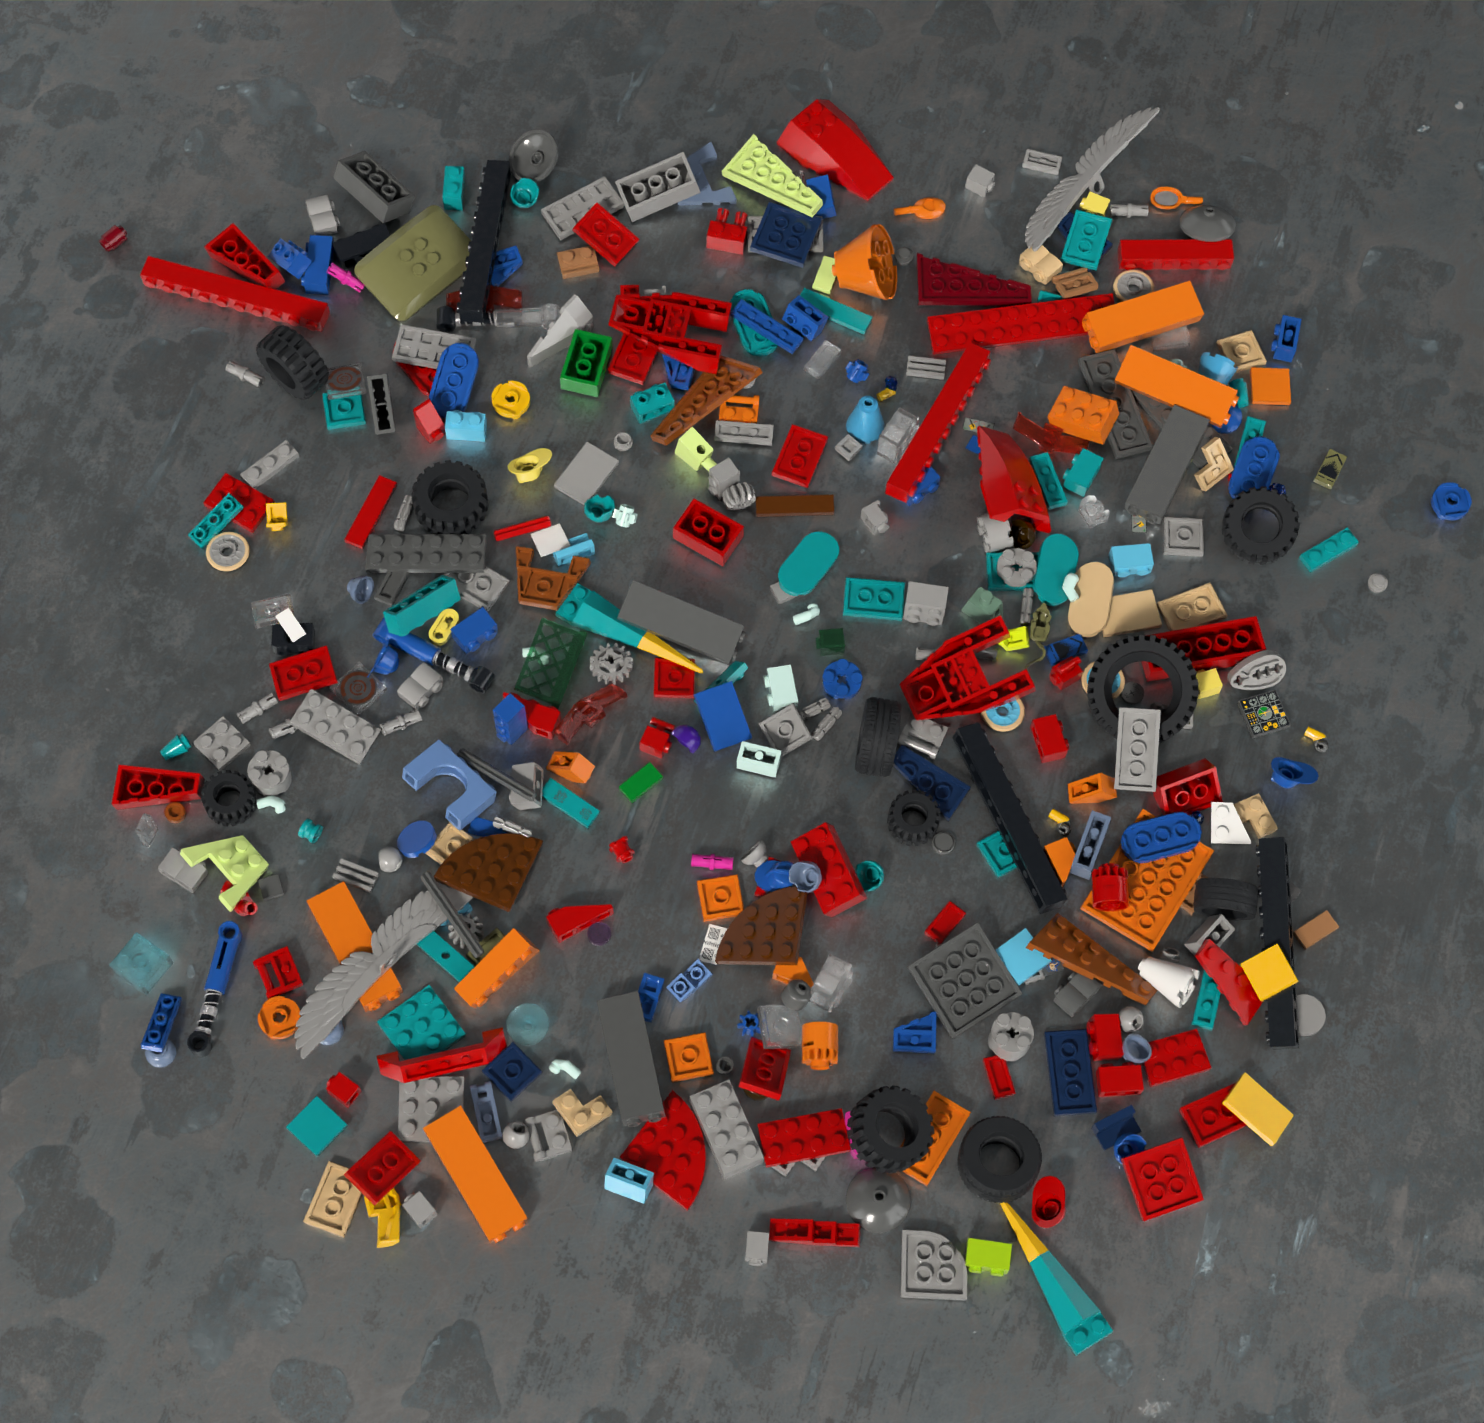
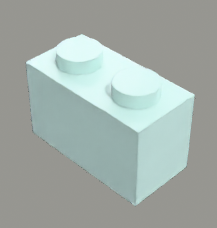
[763,664,798,712]
[736,741,782,778]

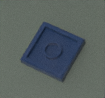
[482,1042,542,1102]

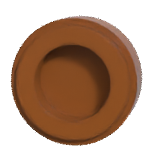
[164,802,186,824]

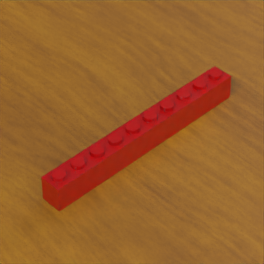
[140,256,330,332]
[885,342,991,503]

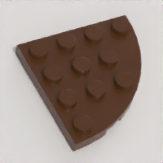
[434,834,543,912]
[715,886,808,965]

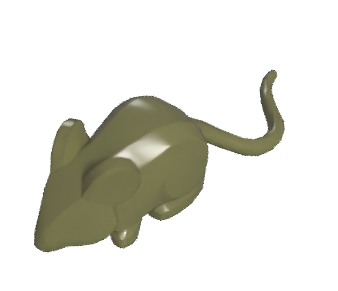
[1025,603,1052,669]

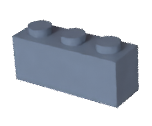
[1070,810,1111,880]

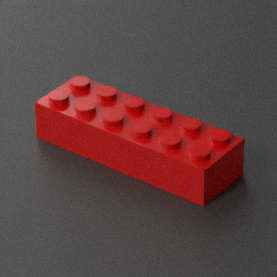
[1141,616,1266,682]

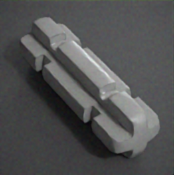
[394,495,413,532]
[1019,588,1034,626]
[798,698,831,721]
[811,706,842,741]
[493,815,532,837]

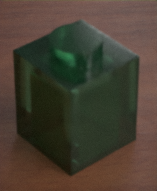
[815,628,845,656]

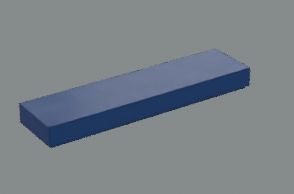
[730,299,804,355]

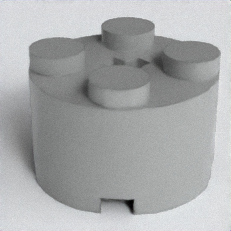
[977,513,1014,553]
[247,750,292,797]
[988,1012,1034,1061]

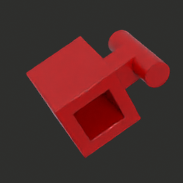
[1050,656,1083,690]
[639,717,675,759]

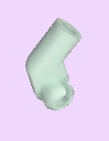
[1062,573,1079,603]
[793,603,820,625]
[522,647,550,665]
[256,795,286,813]
[549,1059,582,1079]

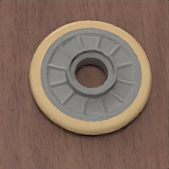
[1113,270,1154,302]
[206,532,250,571]

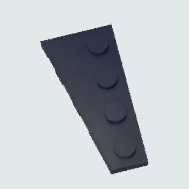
[893,745,971,822]

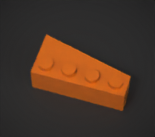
[454,928,540,1008]

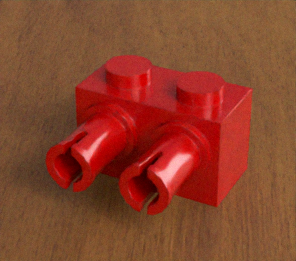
[706,208,748,255]

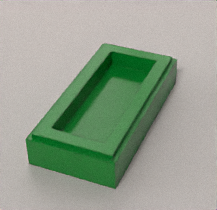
[619,762,663,803]

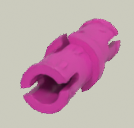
[326,262,365,293]
[691,853,733,870]

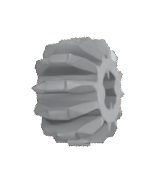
[722,482,756,511]
[448,913,484,949]

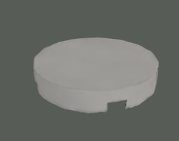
[1296,994,1326,1037]

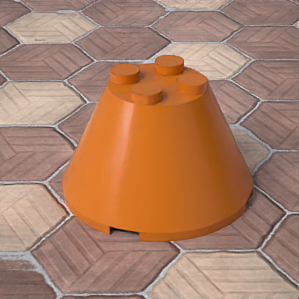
[832,224,898,300]

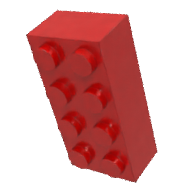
[790,822,867,917]

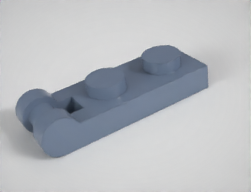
[470,1080,503,1143]

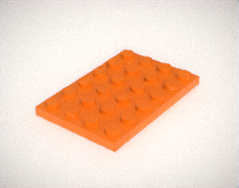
[1081,809,1214,952]

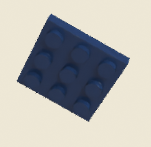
[750,202,822,268]

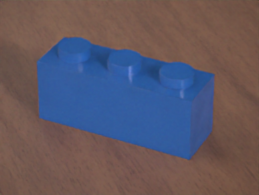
[301,235,334,295]
[493,693,528,745]

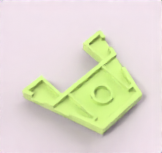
[180,835,269,912]

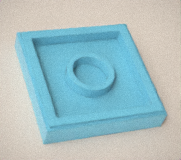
[995,928,1052,986]

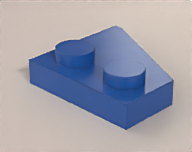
[491,246,523,289]
[662,354,695,390]
[893,1012,936,1054]

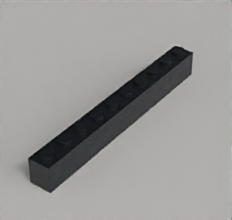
[457,160,511,323]
[952,722,1068,914]
[1256,837,1299,1050]

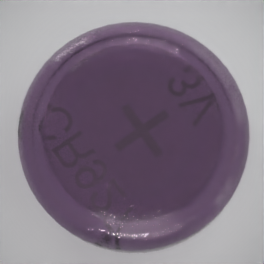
[587,922,611,946]

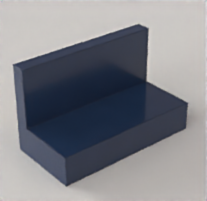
[1091,1105,1142,1151]

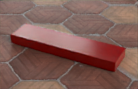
[344,475,397,549]

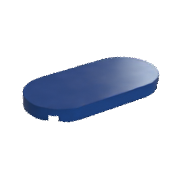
[429,343,479,419]
[1228,436,1280,498]
[1121,812,1202,863]

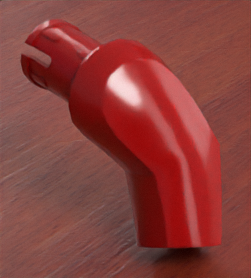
[220,880,258,917]

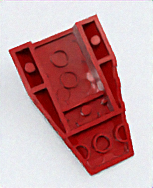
[777,99,894,201]
[977,426,1051,533]

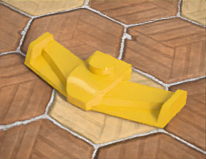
[364,1188,401,1248]

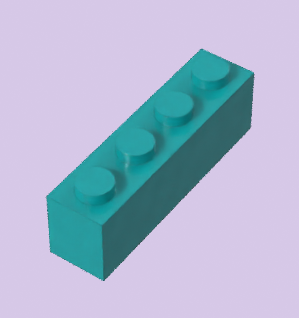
[383,575,461,636]

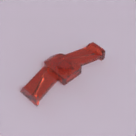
[446,285,523,313]
[1012,412,1090,454]
[554,683,628,745]

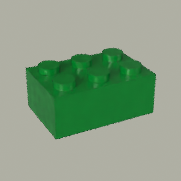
[560,329,613,397]

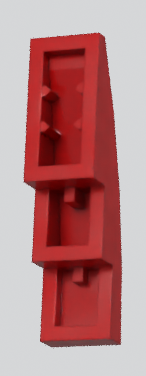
[769,1218,861,1247]

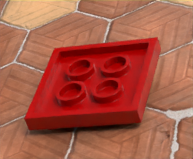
[1120,1137,1204,1221]

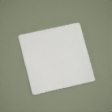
[530,524,570,557]

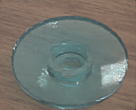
[507,1003,549,1045]

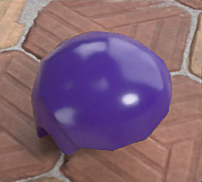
[671,725,701,754]

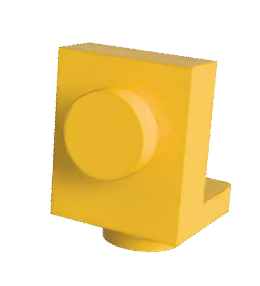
[266,502,288,531]

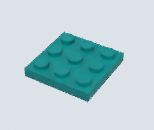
[377,985,466,1060]

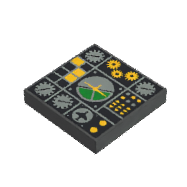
[1237,690,1291,739]

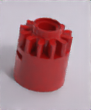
[1092,863,1129,911]

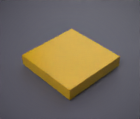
[1241,944,1299,1002]

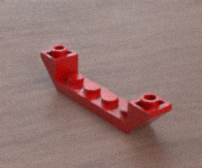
[377,1027,507,1083]

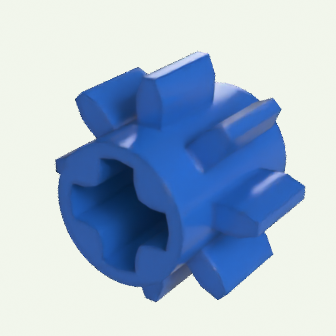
[845,359,869,383]
[737,1010,764,1037]

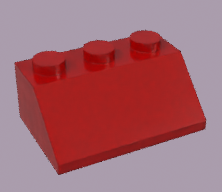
[1153,758,1223,815]

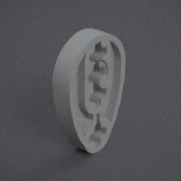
[1227,650,1286,690]

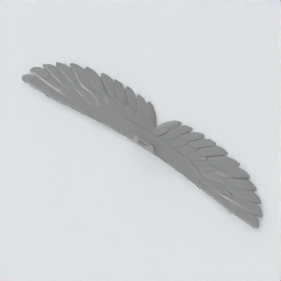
[1025,107,1160,252]
[294,884,474,1059]

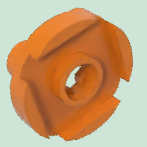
[258,996,301,1039]

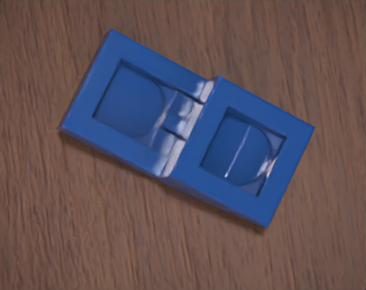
[638,973,664,1023]

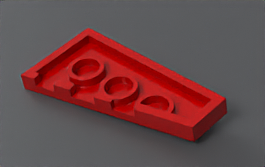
[1195,939,1263,1025]

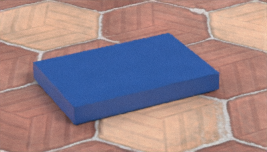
[694,681,752,752]

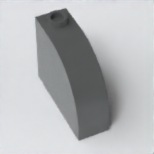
[367,374,396,435]

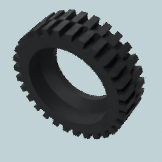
[1087,634,1199,743]

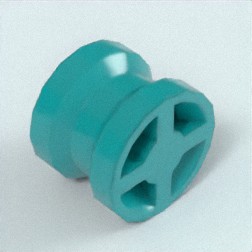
[298,818,323,844]

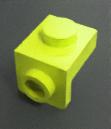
[998,626,1029,651]

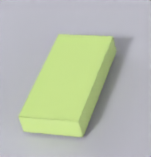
[812,256,837,295]

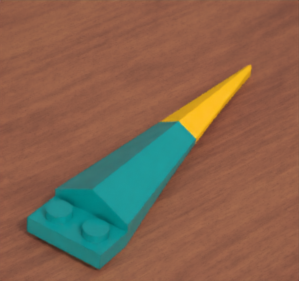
[555,583,703,673]
[1000,1202,1113,1356]

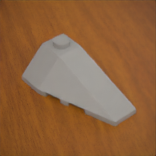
[527,294,594,367]

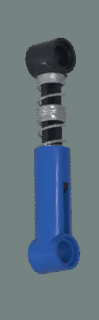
[373,618,495,694]
[187,921,242,1057]

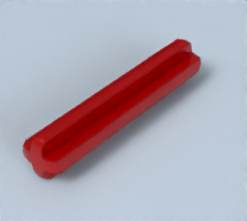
[494,515,551,541]

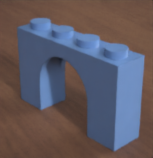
[402,740,497,831]

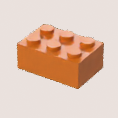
[1048,386,1119,445]

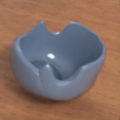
[789,861,822,893]

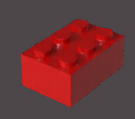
[673,498,744,566]

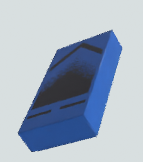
[1044,634,1088,666]

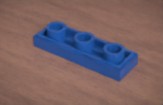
[141,993,182,1053]

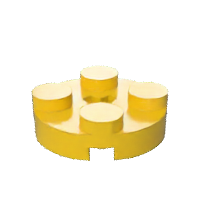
[491,380,530,419]

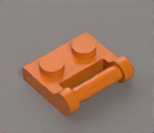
[719,395,760,424]

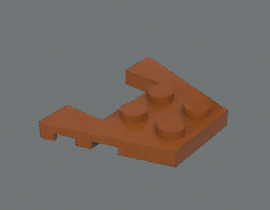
[516,546,591,611]

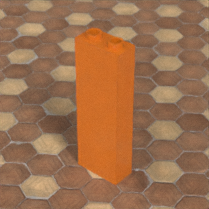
[1082,281,1204,354]
[1115,345,1239,428]
[306,881,403,1012]
[423,1105,527,1243]

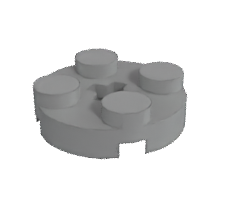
[996,548,1037,587]

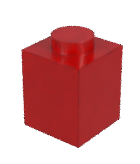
[326,1072,362,1108]

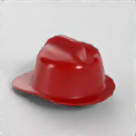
[1032,1176,1066,1228]

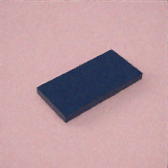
[1044,1029,1097,1116]

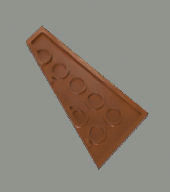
[650,355,763,446]
[1026,913,1158,1005]

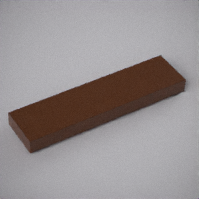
[756,495,834,517]

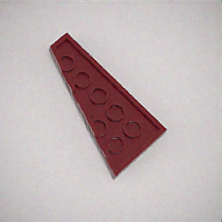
[916,253,1032,306]

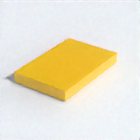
[1222,1072,1294,1146]

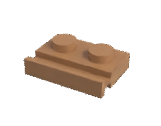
[557,246,600,279]
[1052,267,1098,299]

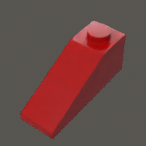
[546,904,614,943]

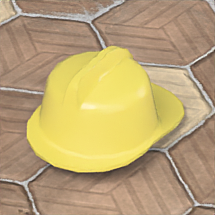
[507,448,552,483]

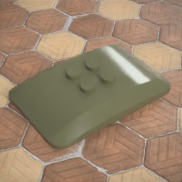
[354,205,471,322]

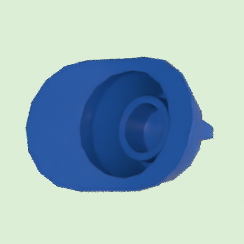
[367,641,400,678]
[1271,757,1319,789]
[755,860,796,892]

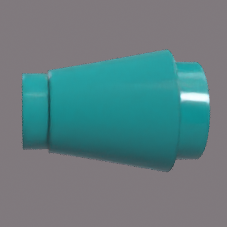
[1229,378,1250,408]
[160,733,192,761]

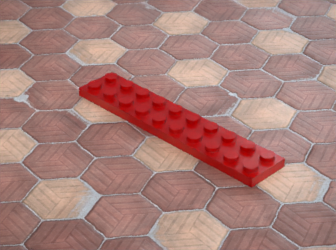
[927,293,1115,355]

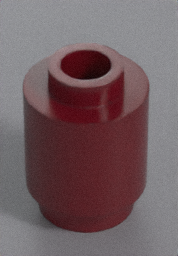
[99,225,127,252]

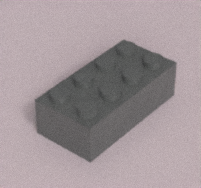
[333,151,415,223]

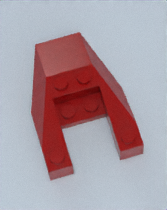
[609,292,732,374]
[899,615,1036,721]

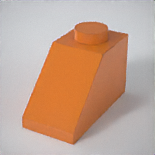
[545,751,595,783]
[1068,773,1117,804]
[1043,837,1076,887]
[772,956,814,991]

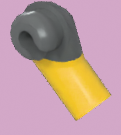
[1304,726,1328,753]
[1048,808,1072,836]

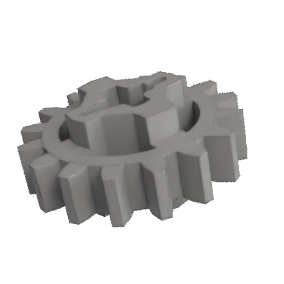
[590,643,633,685]

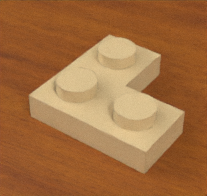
[1194,437,1234,491]
[1233,793,1278,839]
[552,1089,613,1137]

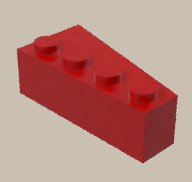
[204,223,285,289]
[111,765,205,810]

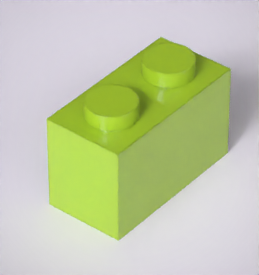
[964,1238,1012,1277]

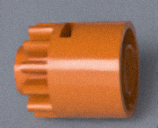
[802,1022,838,1070]

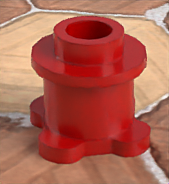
[609,836,635,864]

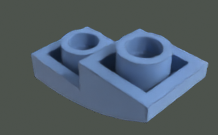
[666,959,714,1003]

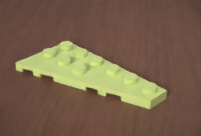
[722,134,823,217]

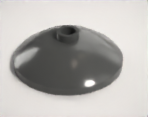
[509,129,558,183]
[1179,205,1236,242]
[846,1168,911,1233]

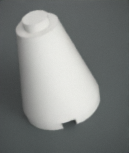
[1138,957,1200,1008]

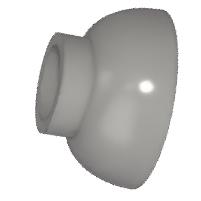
[740,840,768,868]

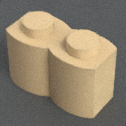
[1019,245,1063,285]

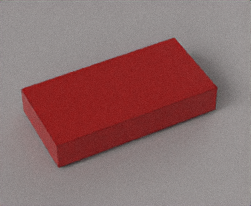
[924,901,966,944]
[983,1055,1016,1100]

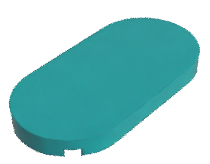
[730,289,778,357]
[778,532,839,596]
[1033,534,1079,606]

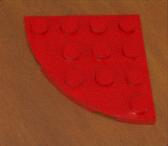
[619,1090,706,1211]

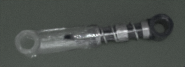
[436,304,560,332]

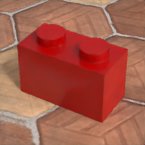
[1030,714,1069,763]
[1087,1014,1124,1061]
[1095,1062,1144,1097]

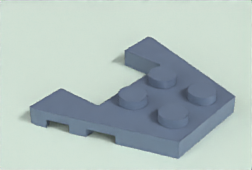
[677,142,737,206]

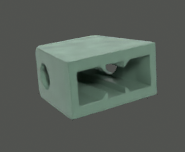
[961,587,1003,624]

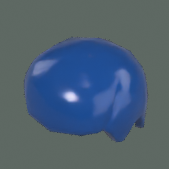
[1114,1133,1147,1165]

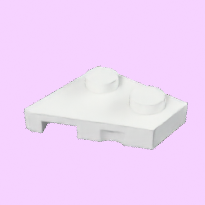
[1210,802,1251,844]

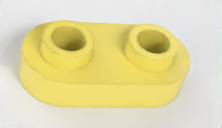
[429,609,460,646]

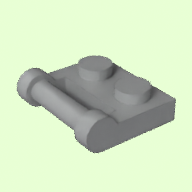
[897,713,948,760]
[523,1110,572,1162]

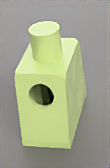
[674,427,717,471]

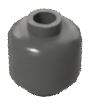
[781,979,812,1011]

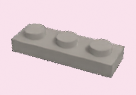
[714,420,774,446]
[240,440,299,489]

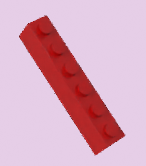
[1118,239,1234,270]

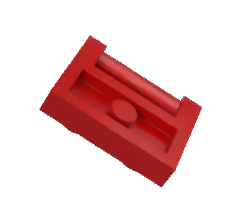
[253,946,304,999]

